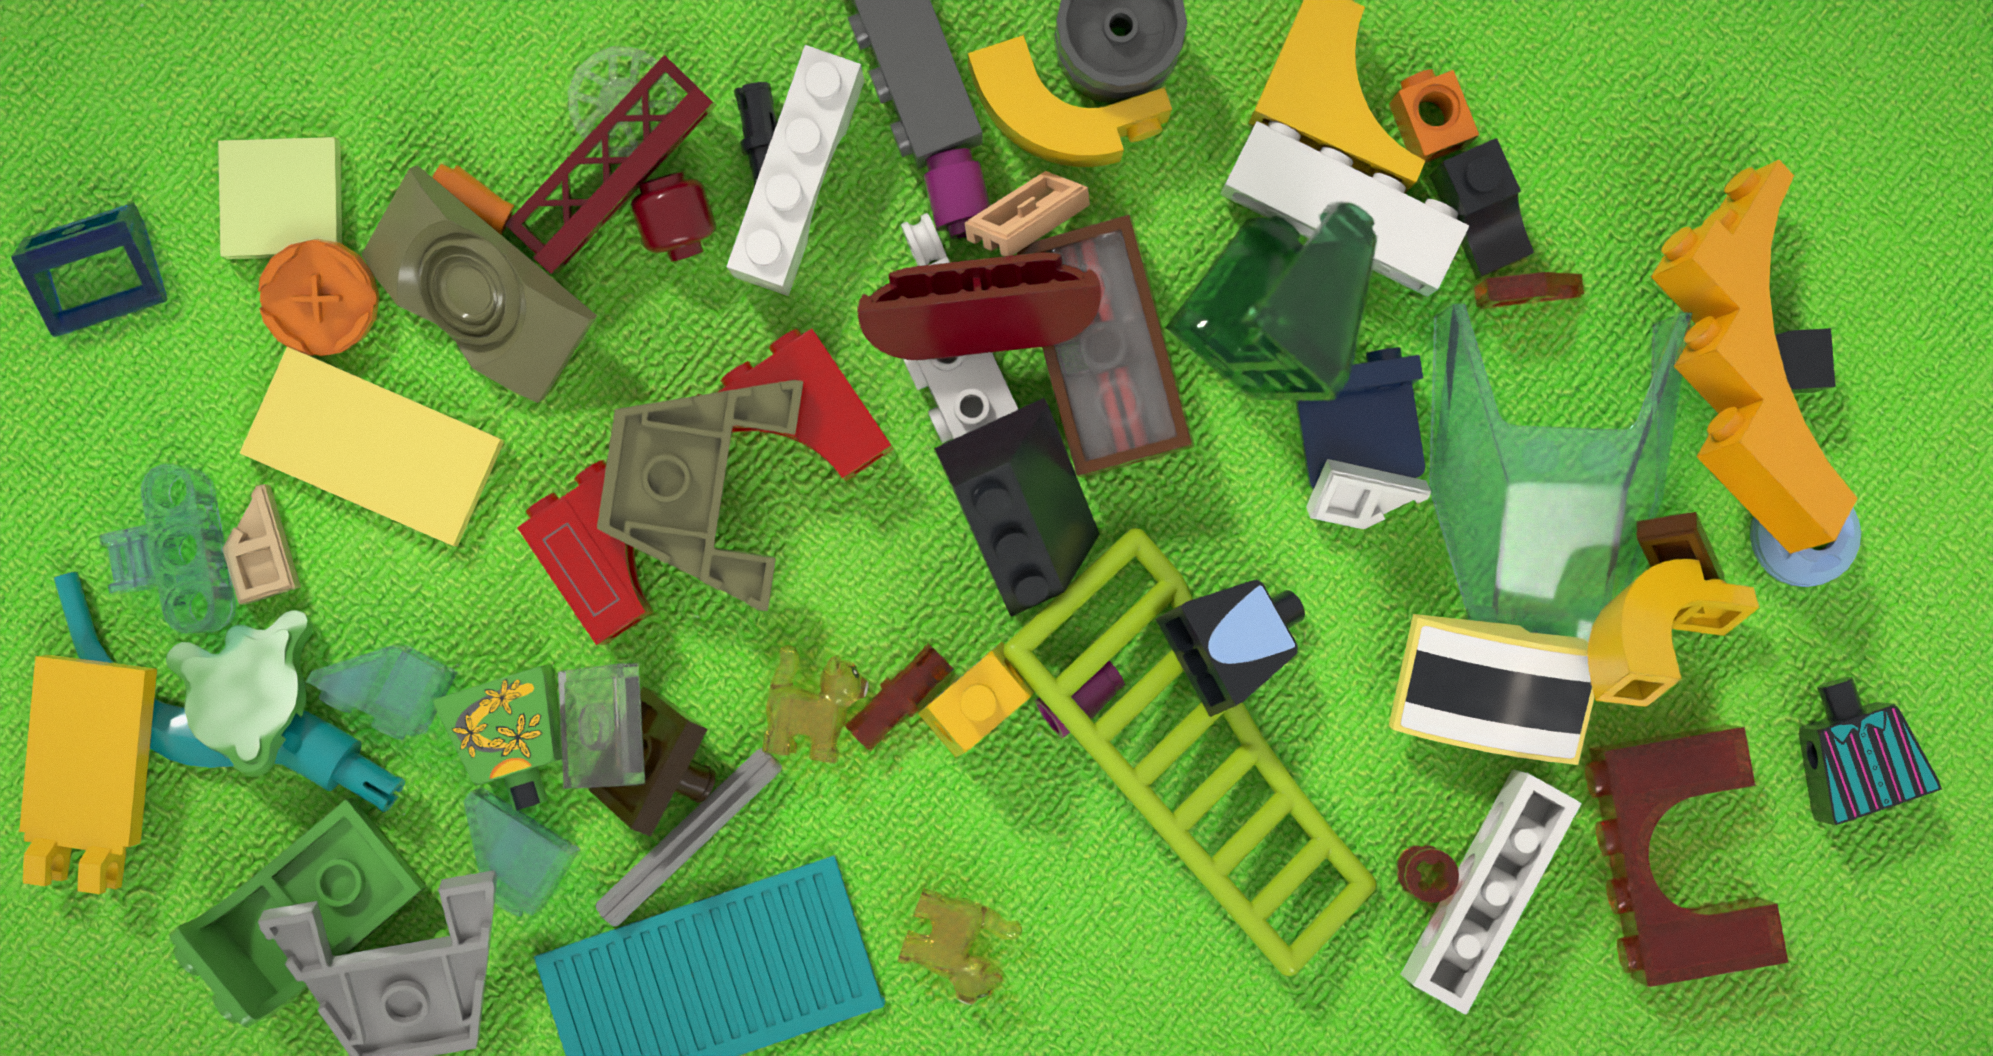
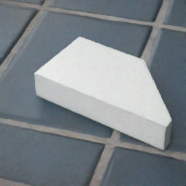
[1306,459,1431,529]

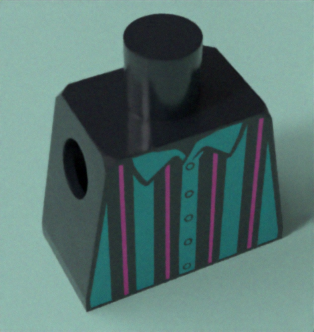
[1798,677,1942,825]

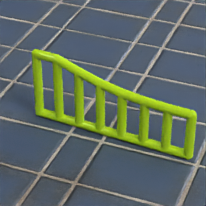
[1003,528,1376,976]

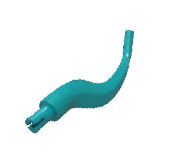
[54,572,405,812]

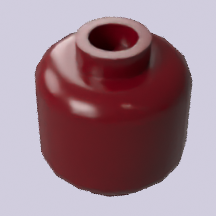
[631,171,716,262]

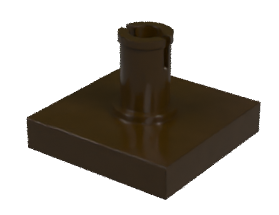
[588,686,716,837]

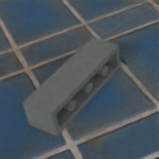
[847,0,983,169]

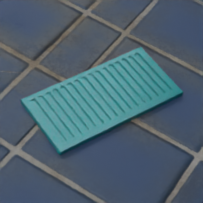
[534,855,886,1056]

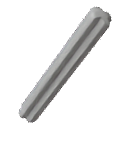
[595,748,782,926]

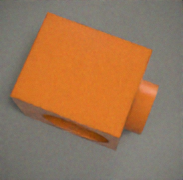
[1389,69,1479,164]

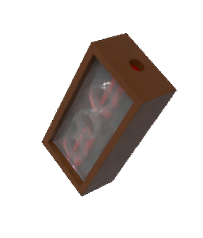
[1017,215,1195,478]

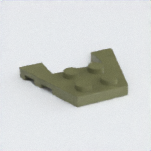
[597,380,803,611]

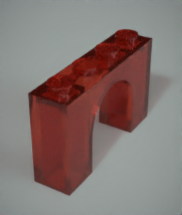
[1585,724,1789,987]

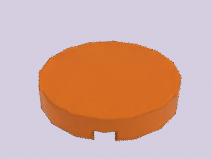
[258,239,379,356]

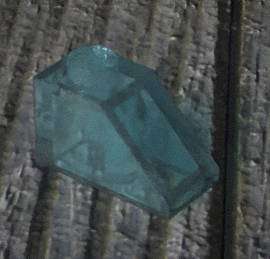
[463,787,581,916]

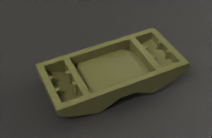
[361,165,597,403]

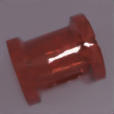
[1396,844,1459,903]

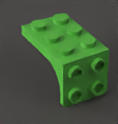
[169,797,427,1028]

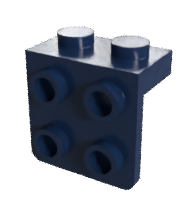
[1292,347,1425,490]

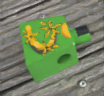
[433,665,565,811]

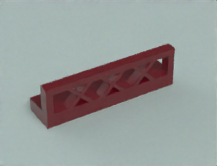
[505,55,717,274]

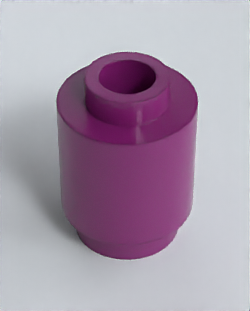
[923,148,990,239]

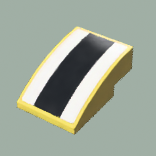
[1388,614,1594,765]

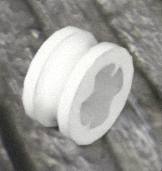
[900,213,947,266]

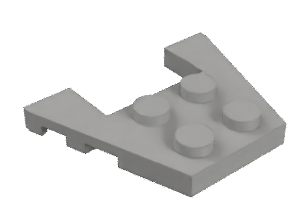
[258,870,498,1056]

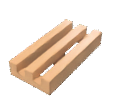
[965,171,1090,256]

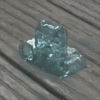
[99,464,236,633]

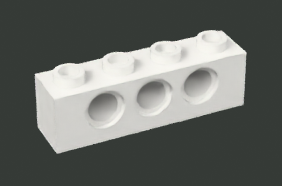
[1400,769,1581,1015]

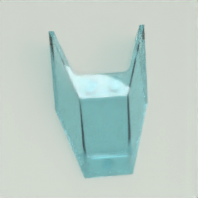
[1429,304,1692,641]

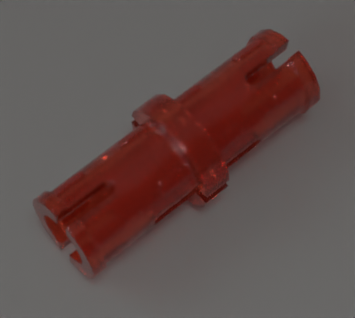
[845,643,954,752]

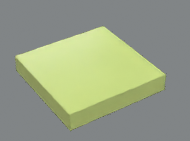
[218,137,342,259]

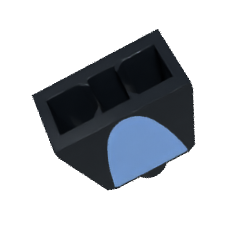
[1155,579,1305,717]

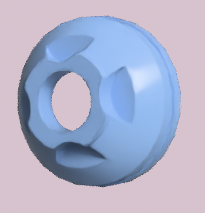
[1750,508,1861,587]

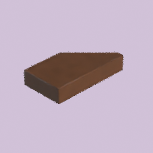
[1637,512,1724,581]

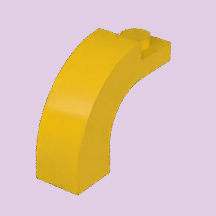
[968,35,1172,167]
[1587,559,1759,707]

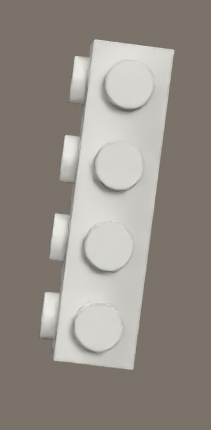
[1220,121,1469,297]
[903,257,1018,443]

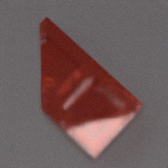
[1474,272,1584,309]

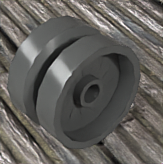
[1054,0,1187,104]

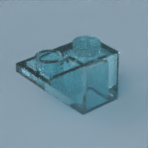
[306,645,458,740]

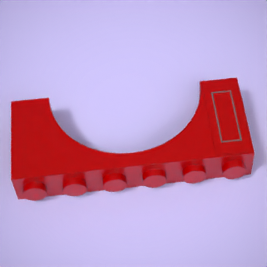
[517,328,894,645]

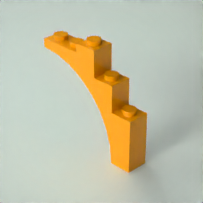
[1651,159,1858,554]

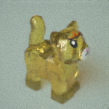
[762,645,869,763]
[897,888,1022,1005]

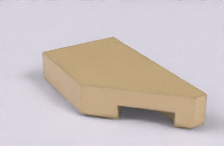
[222,484,301,605]

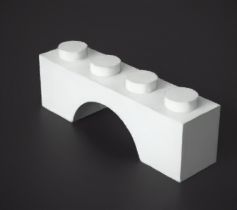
[727,45,864,296]

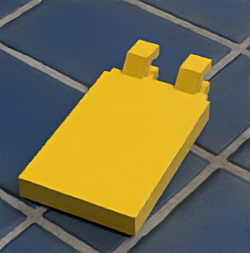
[19,655,157,894]

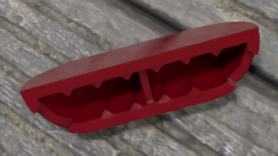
[857,253,1101,360]

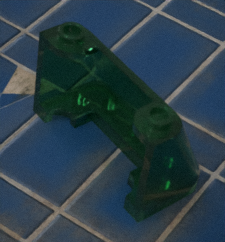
[1165,201,1378,401]

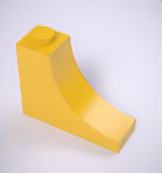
[1248,0,1425,193]

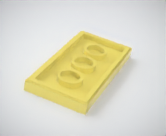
[240,347,505,547]

